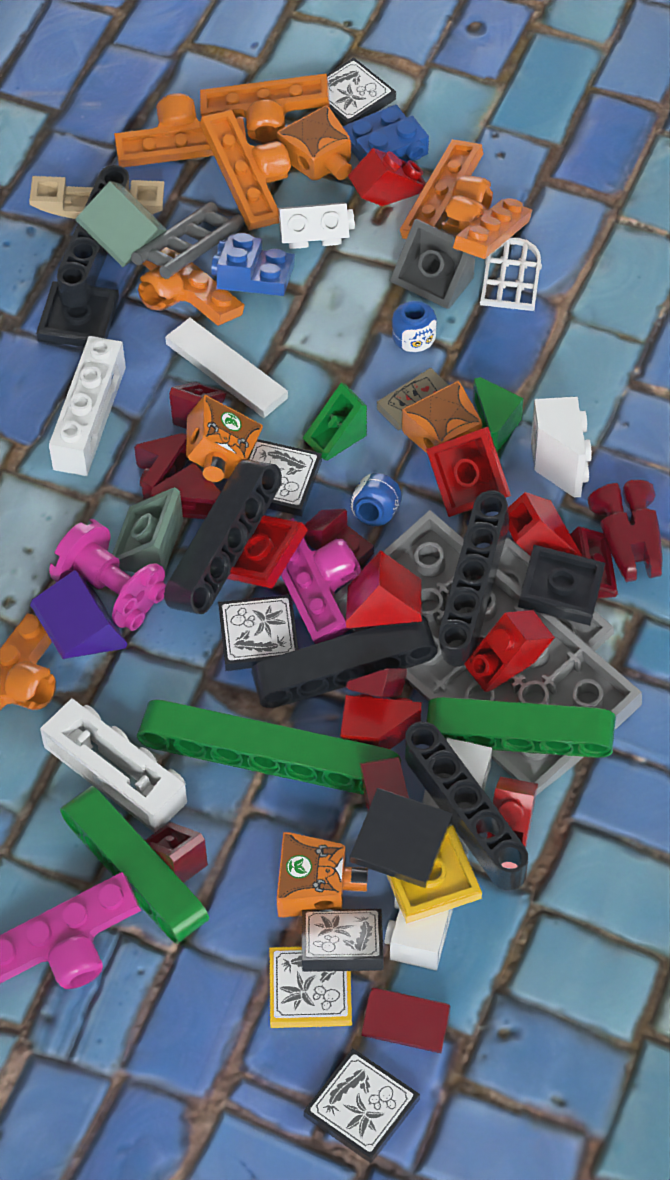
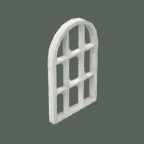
[480,238,542,311]

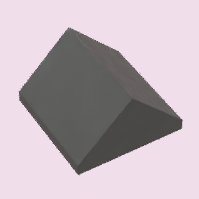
[390,219,475,309]

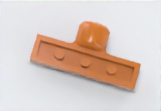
[200,73,330,144]
[114,93,247,167]
[200,110,291,231]
[400,139,493,239]
[442,195,533,259]
[138,247,245,326]
[0,613,56,710]

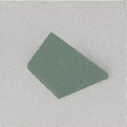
[76,181,167,267]
[112,487,183,573]

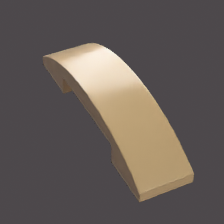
[29,176,164,219]

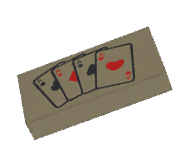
[377,368,449,431]

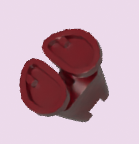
[587,479,663,582]

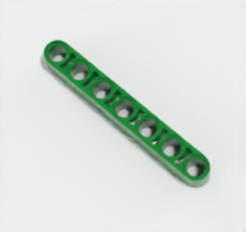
[137,699,402,795]

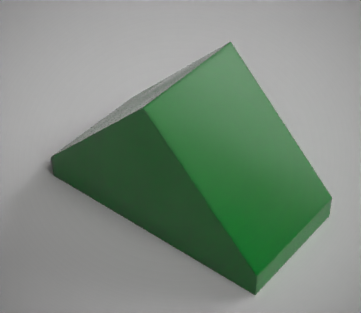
[473,377,524,452]
[303,383,367,461]

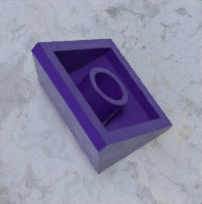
[30,570,128,659]

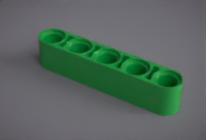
[426,697,616,758]
[60,786,209,944]

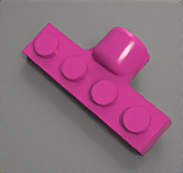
[281,518,361,644]
[0,872,142,989]

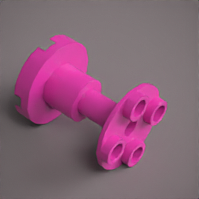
[49,519,166,631]

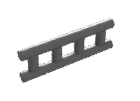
[131,202,245,279]

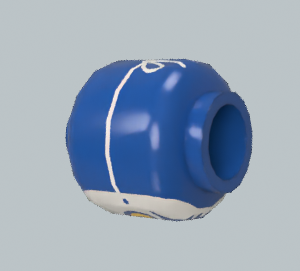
[392,301,437,352]
[350,473,402,527]

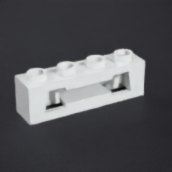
[49,336,126,476]
[40,698,187,833]

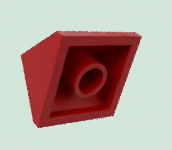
[426,427,511,517]
[346,550,422,628]

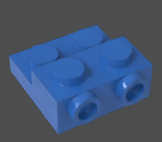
[342,104,429,162]
[211,233,295,296]

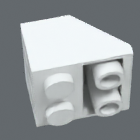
[531,397,591,497]

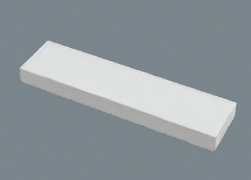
[166,318,288,418]

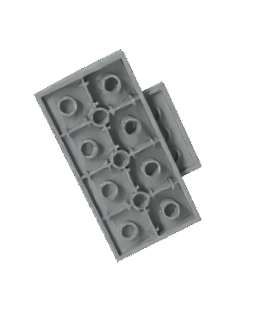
[334,510,642,796]

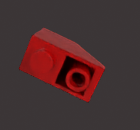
[348,148,426,207]
[508,492,582,557]
[464,610,555,692]
[341,694,422,749]
[487,776,538,869]

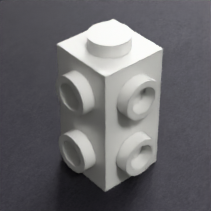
[278,202,354,249]

